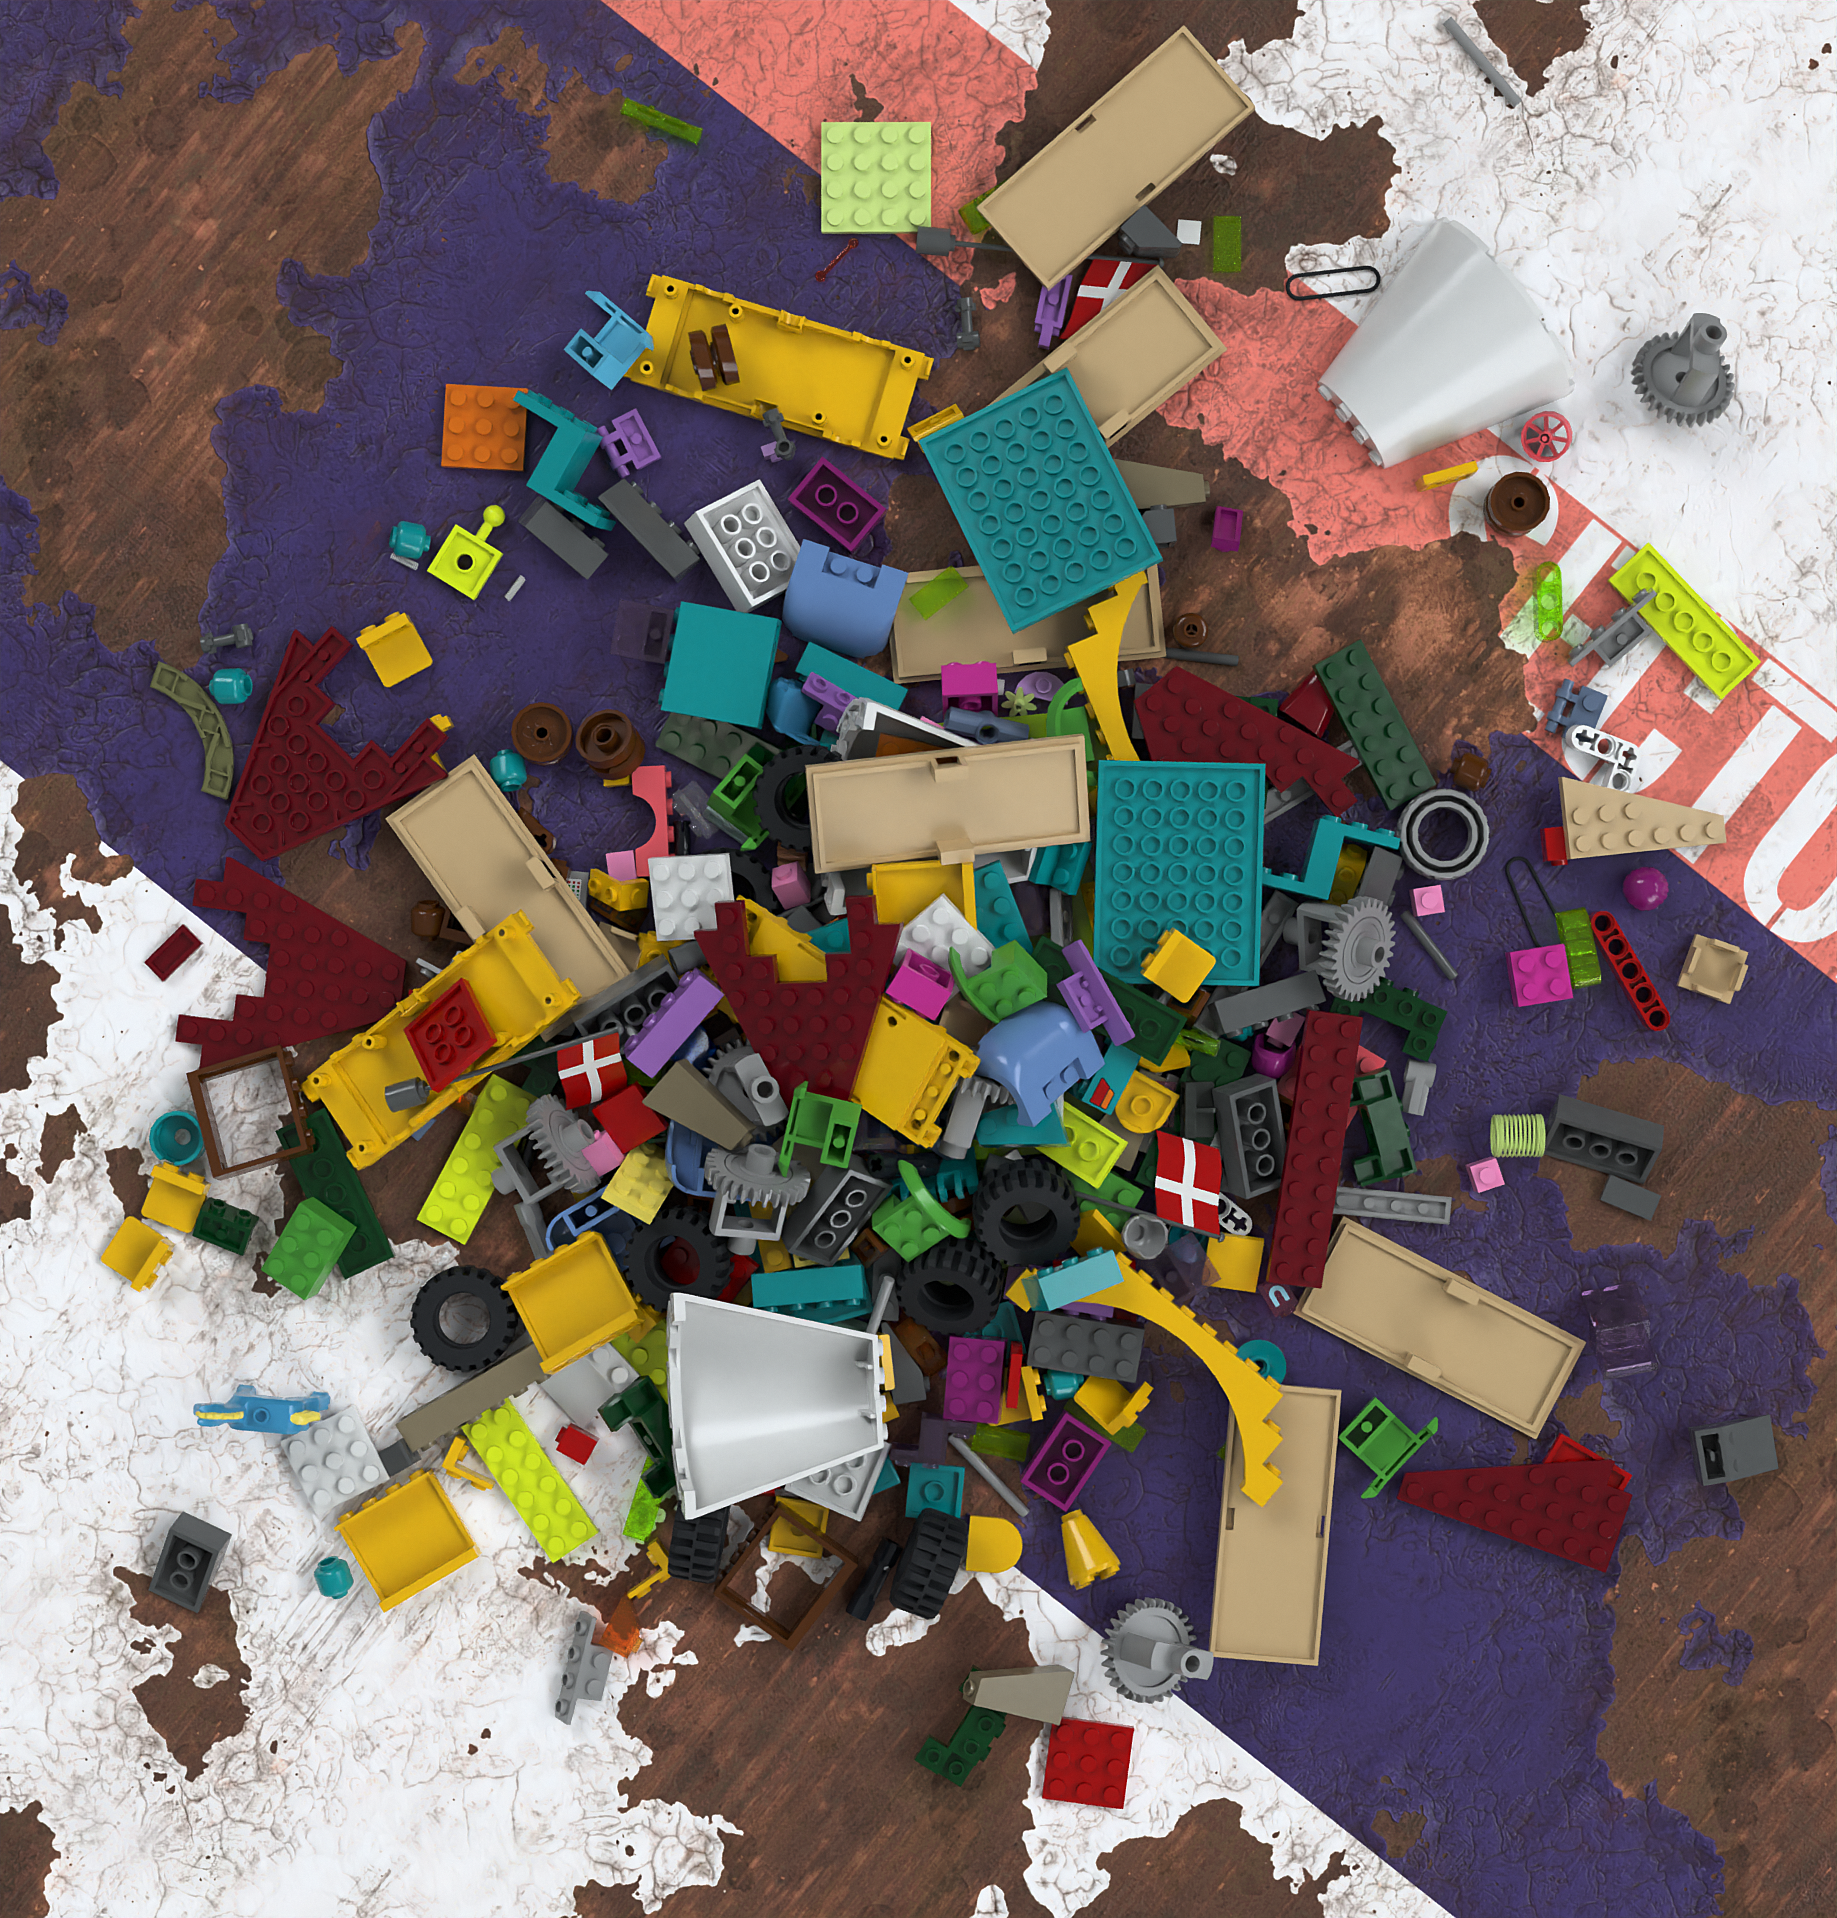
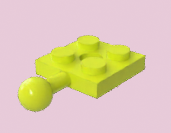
[427,505,505,601]

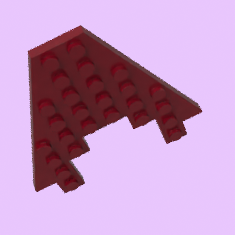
[224,626,449,862]
[1133,666,1360,817]
[175,857,408,1069]
[693,895,904,1117]

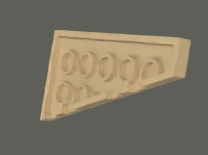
[1558,777,1726,859]

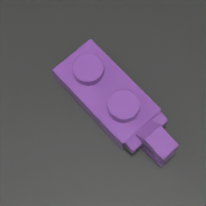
[1034,274,1073,350]

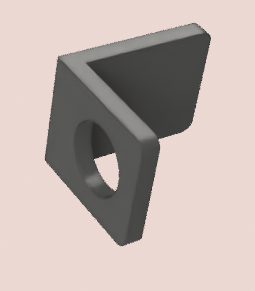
[378,1438,422,1476]

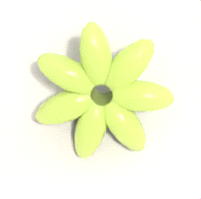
[1001,687,1037,717]

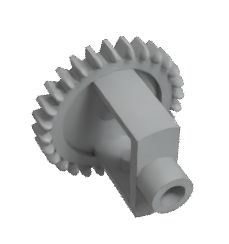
[1630,313,1735,428]
[1283,896,1396,1002]
[701,1038,789,1143]
[938,1045,1016,1159]
[491,1094,603,1206]
[704,1143,811,1255]
[1100,1597,1214,1704]

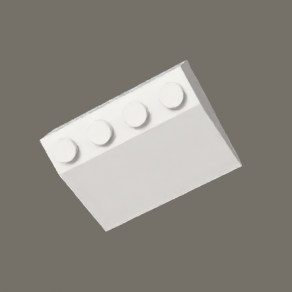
[684,479,801,613]
[507,1330,640,1428]

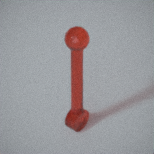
[815,238,859,282]

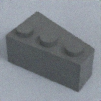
[517,496,608,580]

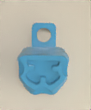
[766,677,821,746]

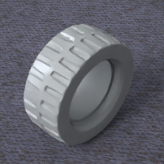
[1395,789,1490,880]

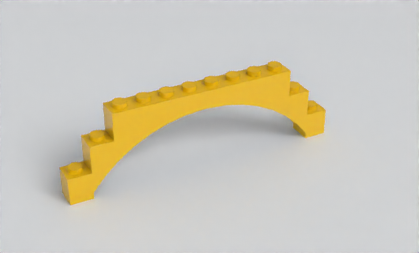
[1063,570,1148,761]
[1005,1251,1283,1507]

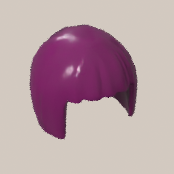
[1623,867,1669,911]
[1251,1032,1296,1079]

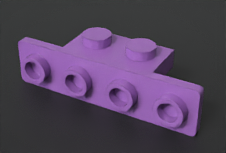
[801,672,858,737]
[1056,939,1135,1046]

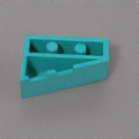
[975,1100,1071,1148]
[1021,1246,1124,1311]

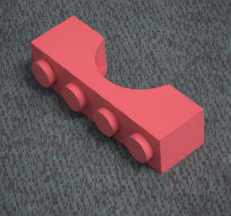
[632,765,675,877]

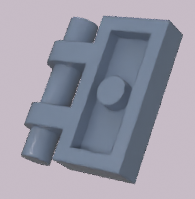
[1544,679,1608,743]

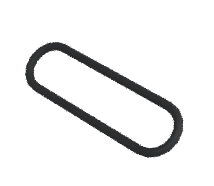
[1286,266,1381,301]

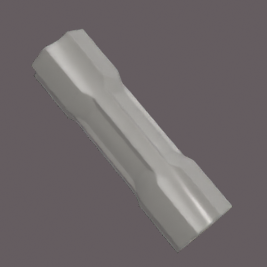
[514,1201,554,1260]

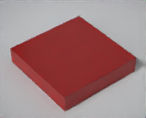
[592,1081,669,1155]
[1005,1341,1023,1409]

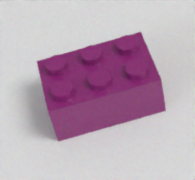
[788,457,887,555]
[943,1333,1008,1424]
[1019,1409,1112,1512]

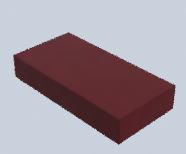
[144,924,204,982]

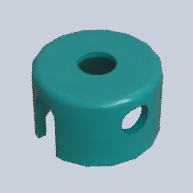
[149,1110,206,1166]

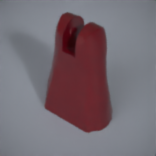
[1277,655,1335,740]

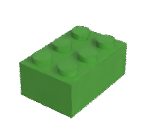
[1057,1165,1144,1233]
[261,1197,357,1300]

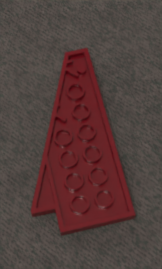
[1396,1459,1633,1573]

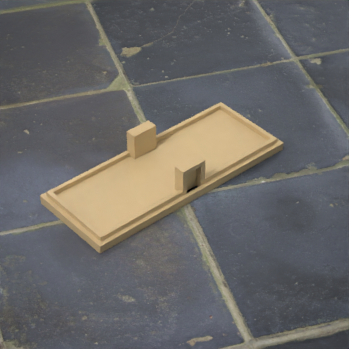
[976,25,1255,291]
[988,265,1227,448]
[889,564,1166,684]
[805,733,1090,874]
[385,754,631,1042]
[1292,1216,1586,1439]
[1208,1384,1342,1666]

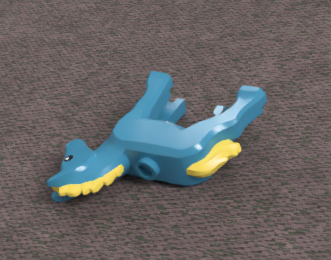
[193,1384,330,1434]

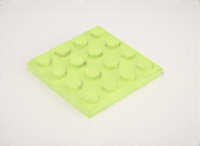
[821,122,931,234]

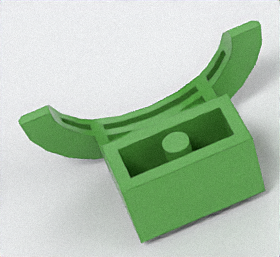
[1046,677,1098,786]
[707,753,807,851]
[948,940,1047,1024]
[778,1081,862,1177]
[872,1160,971,1262]
[1338,1396,1438,1499]

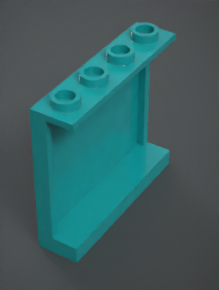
[658,601,782,730]

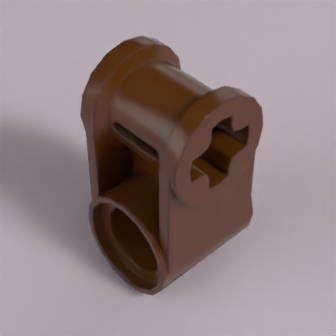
[516,807,557,855]

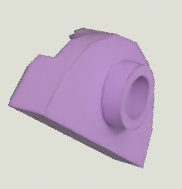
[1014,672,1068,705]

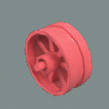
[1521,411,1573,462]

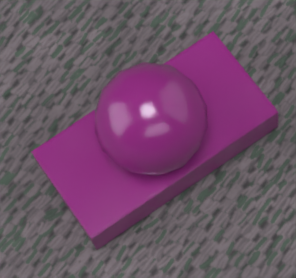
[1211,506,1243,552]

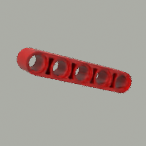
[1586,911,1670,1031]

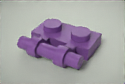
[596,408,662,479]

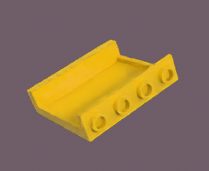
[867,860,977,974]
[500,1230,646,1375]
[334,1468,482,1613]

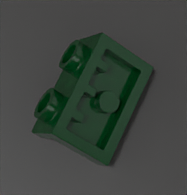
[192,1197,259,1256]

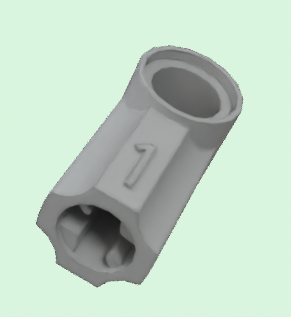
[1401,1058,1436,1116]

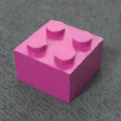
[941,661,998,719]
[1505,944,1573,1007]
[886,948,955,1021]

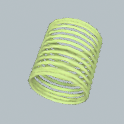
[1490,1114,1545,1158]

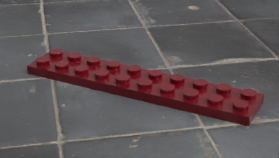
[1266,1009,1363,1289]

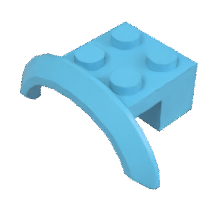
[564,291,654,390]

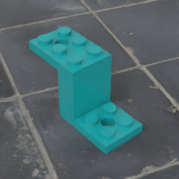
[513,390,616,531]
[1262,815,1401,901]

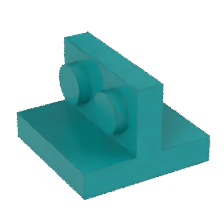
[1028,841,1092,895]

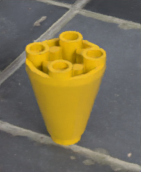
[1061,1509,1121,1590]

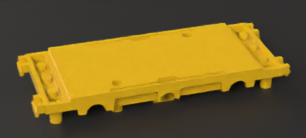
[623,274,934,460]
[700,895,981,1148]
[301,909,583,1171]

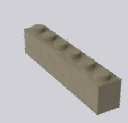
[395,1341,552,1453]

